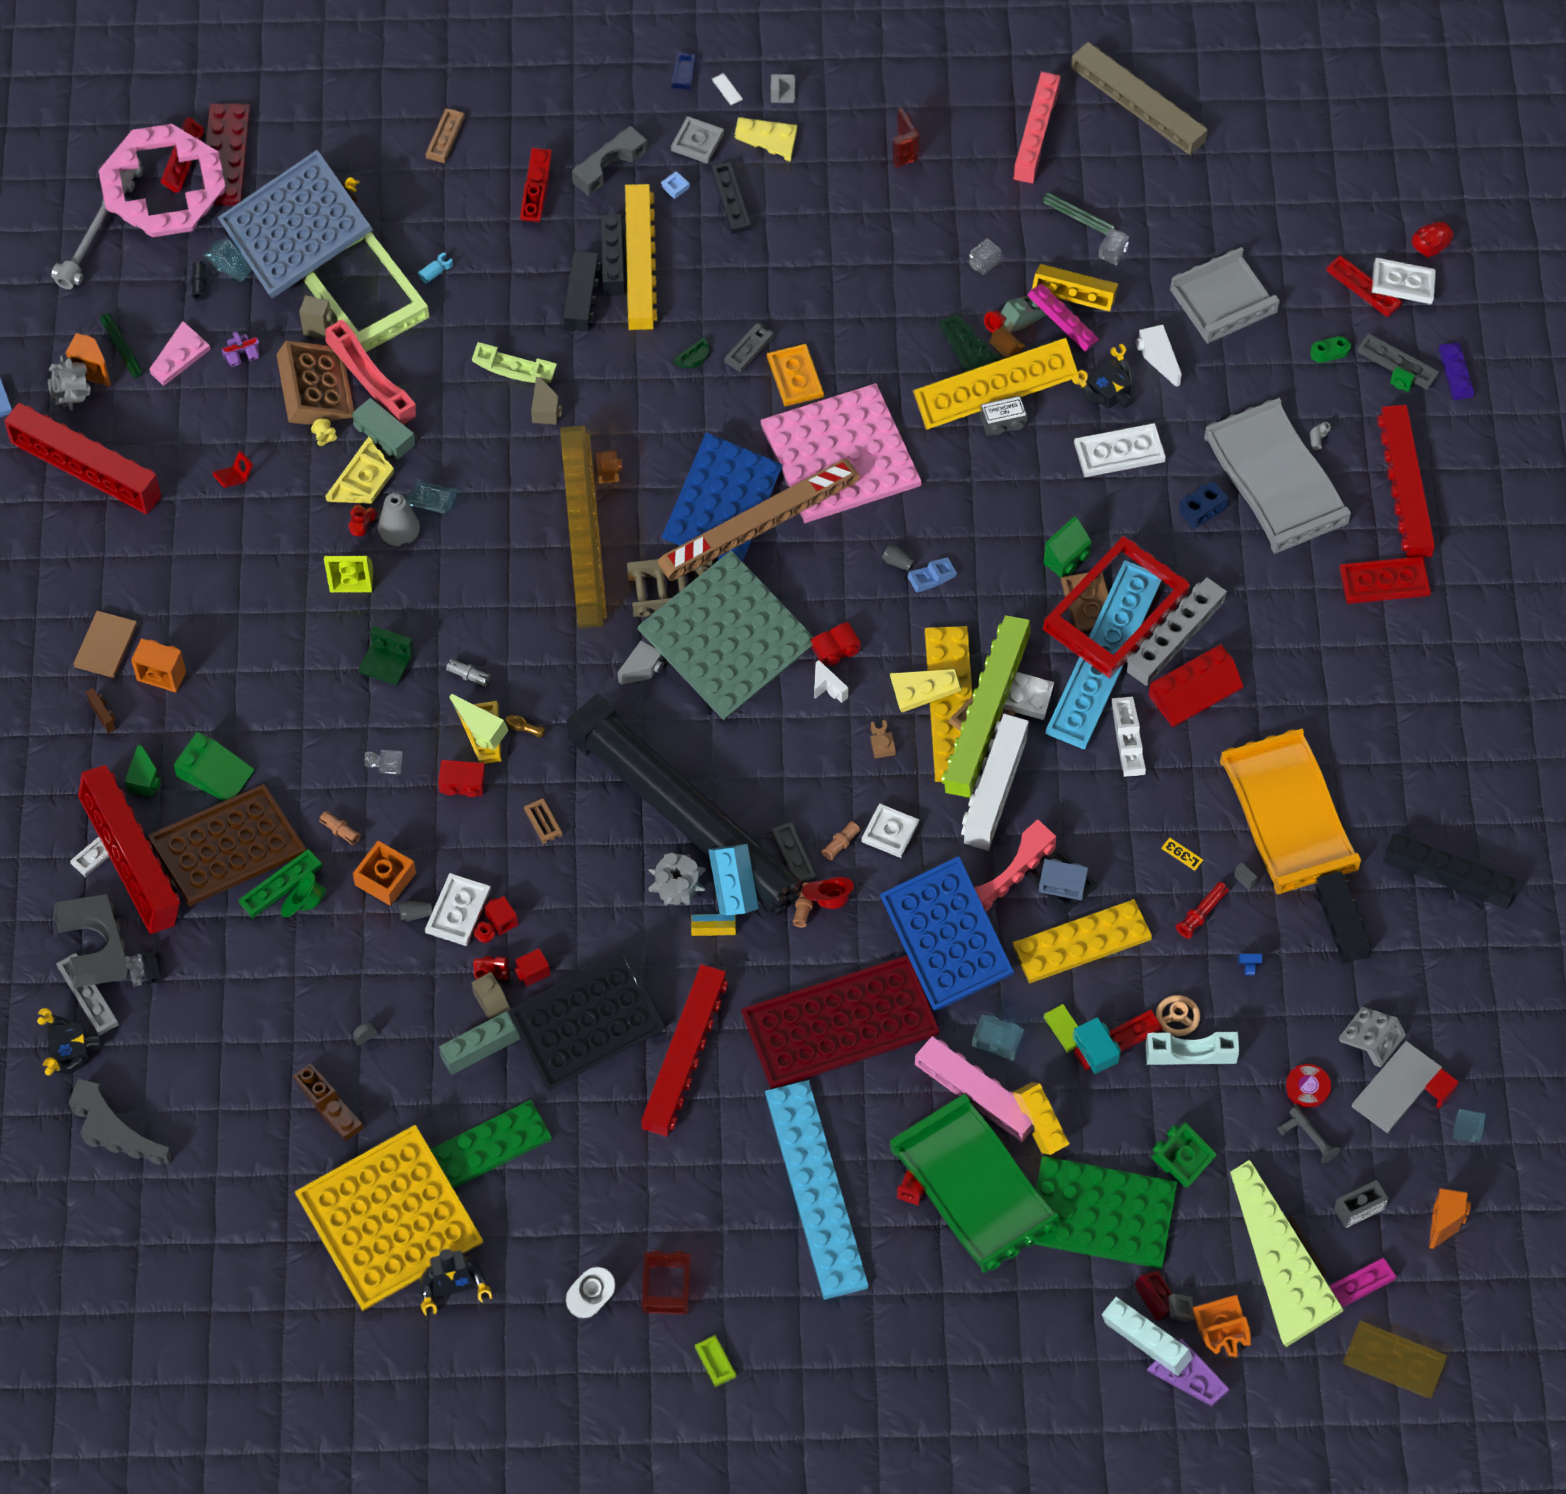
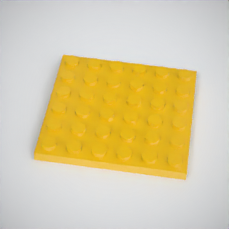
[295,1125,483,1311]

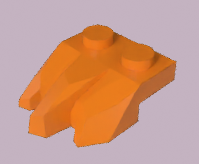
[1191,1295,1251,1357]

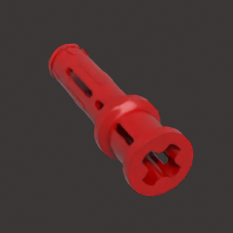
[1176,882,1229,939]

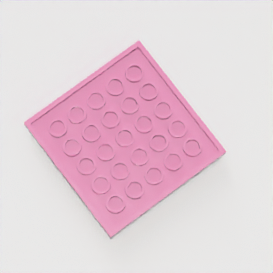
[761,383,922,523]

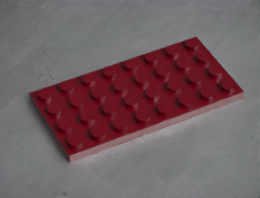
[741,955,940,1090]

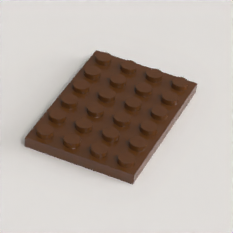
[147,784,306,907]

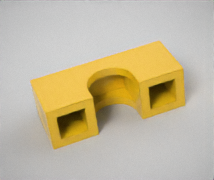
[1013,1082,1069,1155]

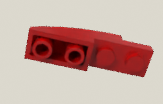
[520,148,552,222]

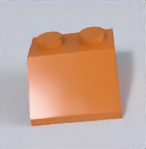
[66,333,111,387]
[1429,1189,1470,1249]

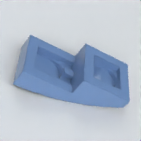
[907,557,957,593]

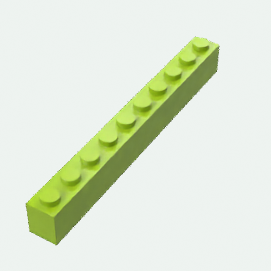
[942,615,1031,798]

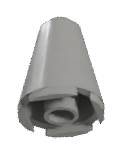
[378,493,420,546]

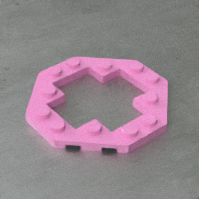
[99,124,226,237]

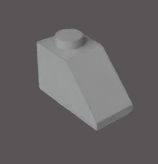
[618,641,664,685]

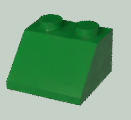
[1043,516,1092,578]

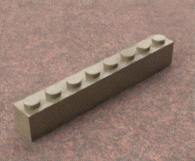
[1071,42,1208,155]

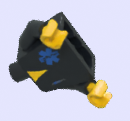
[1072,344,1133,409]
[37,1008,101,1076]
[420,1249,492,1316]

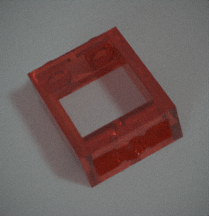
[641,1250,691,1315]

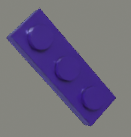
[1438,342,1474,400]

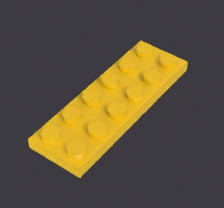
[1012,899,1152,984]

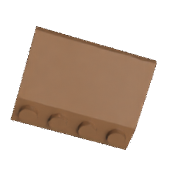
[276,341,354,425]

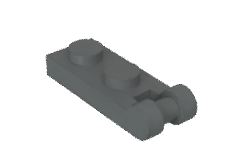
[725,322,776,373]

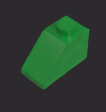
[125,745,160,797]

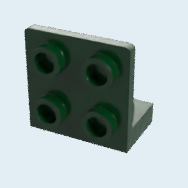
[358,625,414,686]

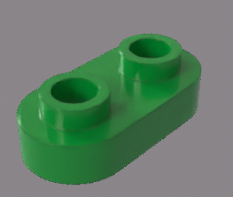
[1310,336,1351,363]

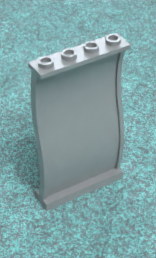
[1204,398,1351,554]

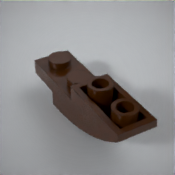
[293,1063,364,1142]

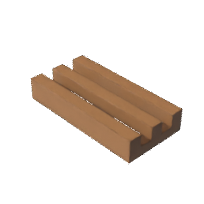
[524,798,563,844]

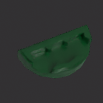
[673,337,709,369]

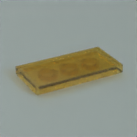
[1343,1321,1447,1399]

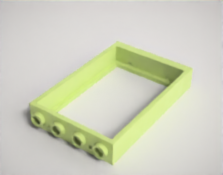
[302,232,429,352]

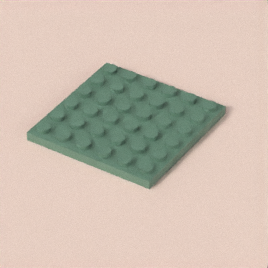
[637,551,814,720]

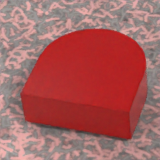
[984,310,1007,336]

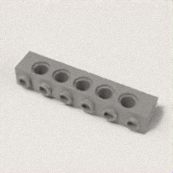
[1127,577,1227,686]

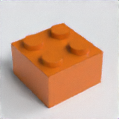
[131,638,186,693]
[353,841,416,906]

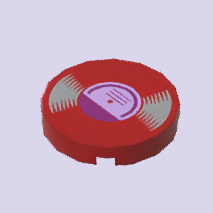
[1286,1064,1331,1108]

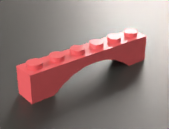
[1014,72,1060,183]
[325,319,416,425]
[974,819,1056,911]

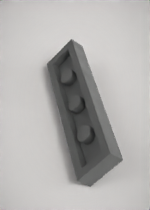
[1357,333,1439,390]

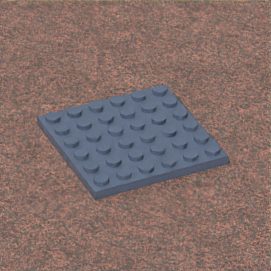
[217,150,373,298]

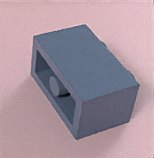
[1039,859,1088,900]

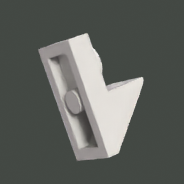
[814,660,848,703]

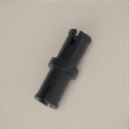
[191,261,207,301]

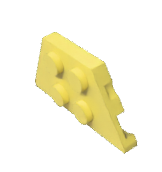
[326,437,394,504]

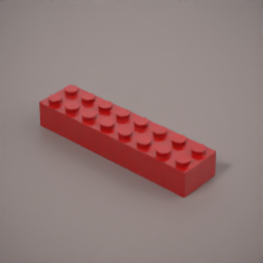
[4,403,162,515]
[78,765,180,934]

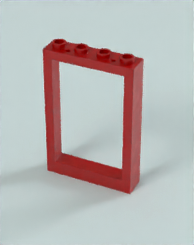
[1043,536,1190,679]

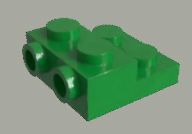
[1151,1123,1217,1188]

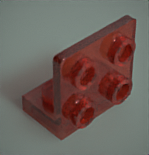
[892,107,920,168]

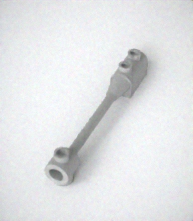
[51,158,143,289]

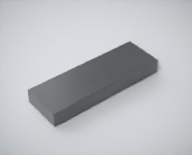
[771,822,816,885]

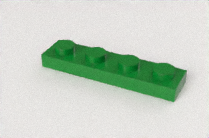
[238,849,323,919]

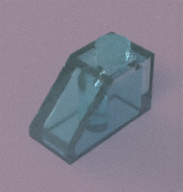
[204,239,252,282]

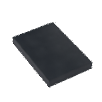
[1025,846,1098,914]

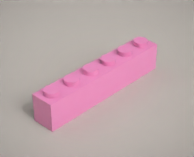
[915,1036,1034,1143]

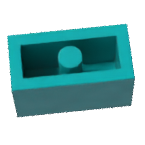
[1073,1017,1121,1074]

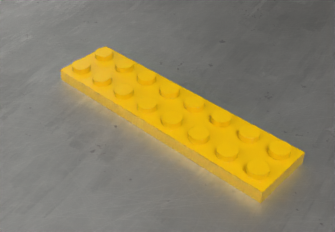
[913,338,1079,430]
[925,626,972,782]

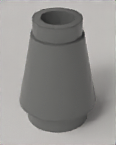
[882,544,914,571]
[399,900,432,922]

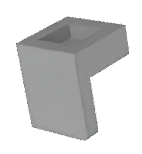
[771,75,795,103]

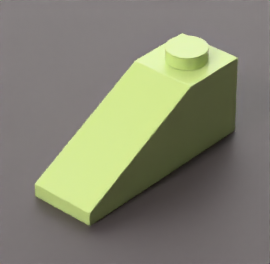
[450,694,508,750]

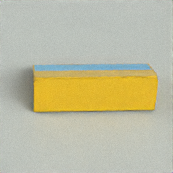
[691,914,736,936]

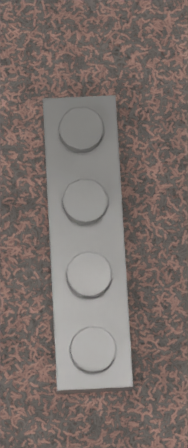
[56,953,118,1036]

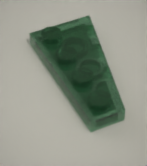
[939,314,1000,372]

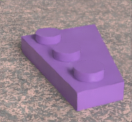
[1147,1338,1229,1406]

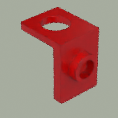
[213,451,253,488]
[897,1170,924,1206]

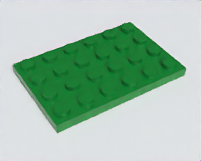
[1035,1156,1177,1269]

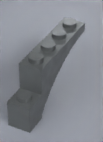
[69,1079,172,1164]

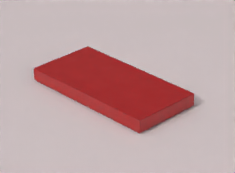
[1339,556,1431,604]

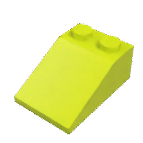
[324,556,373,592]

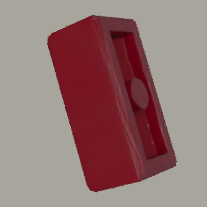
[1134,1270,1172,1321]

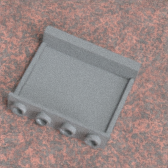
[1170,247,1279,344]

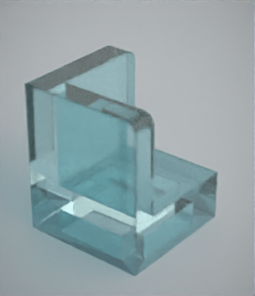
[1453,1109,1486,1143]

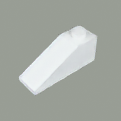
[1136,325,1181,386]

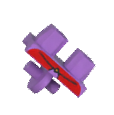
[222,331,259,367]

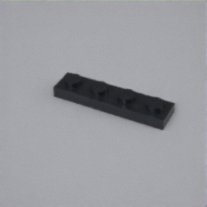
[711,162,751,234]

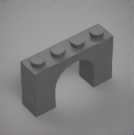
[53,894,131,988]

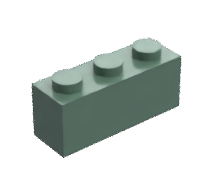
[352,398,415,460]

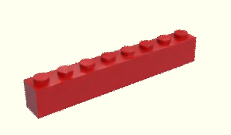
[1377,405,1435,558]
[641,964,729,1137]

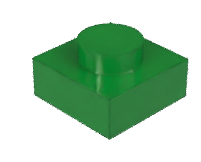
[1390,366,1415,392]

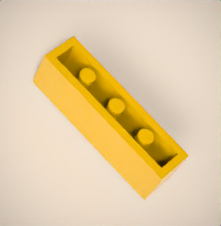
[1032,264,1118,312]

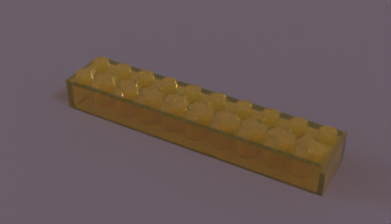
[560,425,607,628]

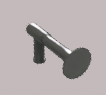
[1277,1106,1340,1164]

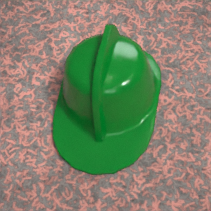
[281,872,326,917]

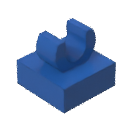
[1237,954,1262,975]

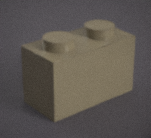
[299,295,335,340]

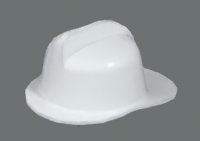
[566,1267,615,1318]

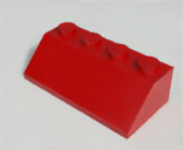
[1148,644,1244,728]

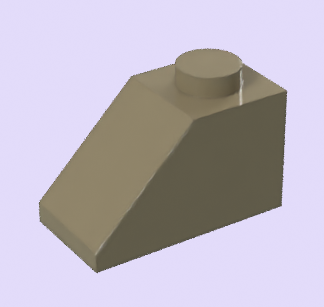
[531,377,562,425]
[471,972,510,1020]

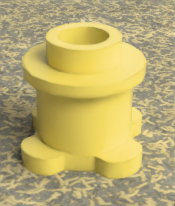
[311,418,337,446]

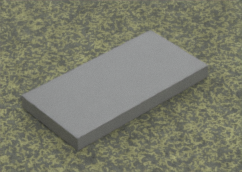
[1351,1041,1442,1134]

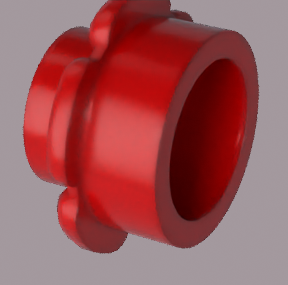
[474,922,495,943]

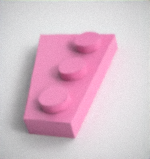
[150,321,211,386]

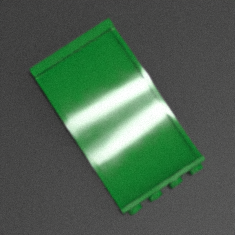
[890,1094,1059,1273]

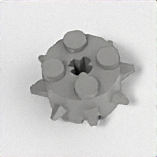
[48,356,90,411]
[648,853,706,905]

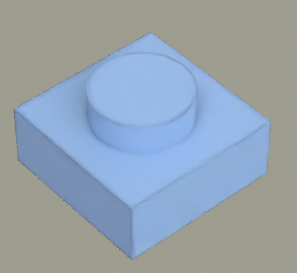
[661,172,690,199]

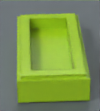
[1044,1004,1078,1053]
[695,1335,736,1387]

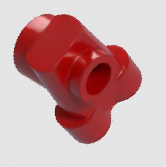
[349,505,377,536]
[473,956,510,980]

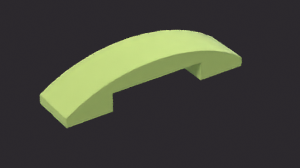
[472,342,557,383]

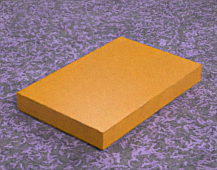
[767,344,824,407]

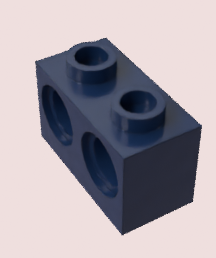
[1179,481,1229,529]

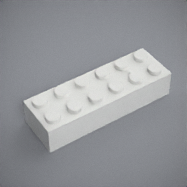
[961,714,1029,851]

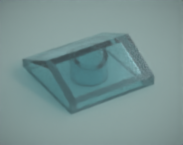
[406,480,458,514]

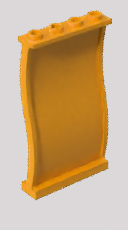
[1220,729,1361,895]

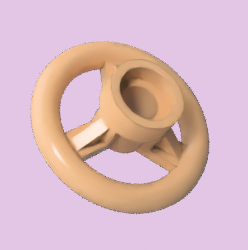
[1156,995,1200,1036]

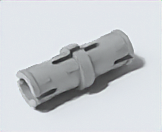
[446,658,491,687]

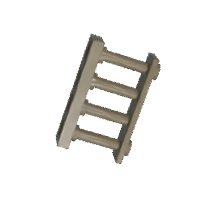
[627,559,712,617]

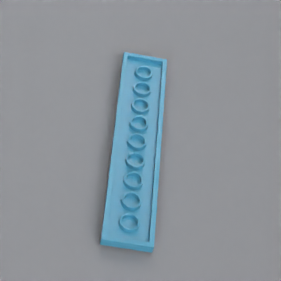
[1045,560,1162,750]
[765,1080,868,1299]

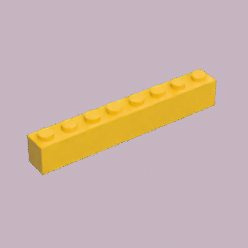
[625,184,657,330]

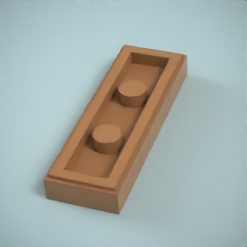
[426,108,465,163]

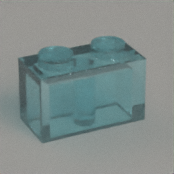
[972,1014,1024,1061]

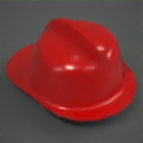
[802,877,854,909]

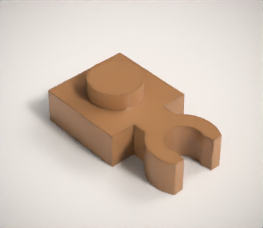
[870,720,896,759]

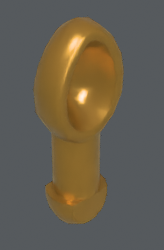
[505,715,545,738]

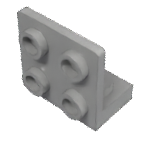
[1339,1007,1406,1067]

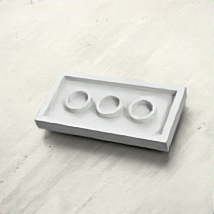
[1074,423,1166,477]

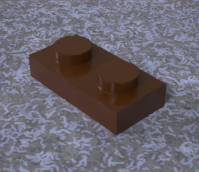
[85,688,116,734]

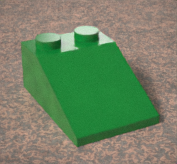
[174,732,255,801]

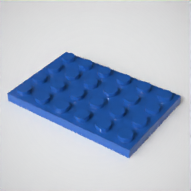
[661,433,783,562]
[879,856,1015,1012]

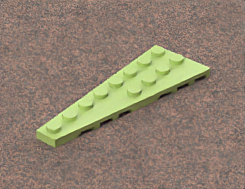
[1230,1160,1344,1347]

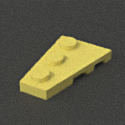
[735,118,797,162]
[890,669,962,713]

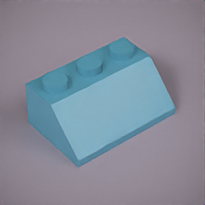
[708,844,759,916]

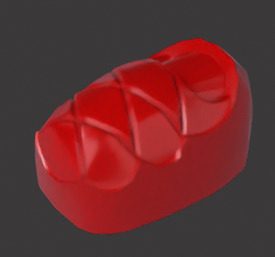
[1411,221,1453,258]

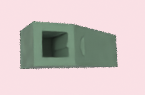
[1001,296,1047,332]

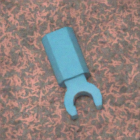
[418,253,453,284]

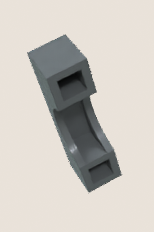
[572,126,647,197]

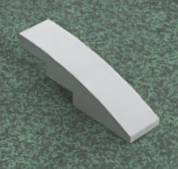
[1112,697,1146,777]

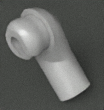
[1310,422,1331,450]

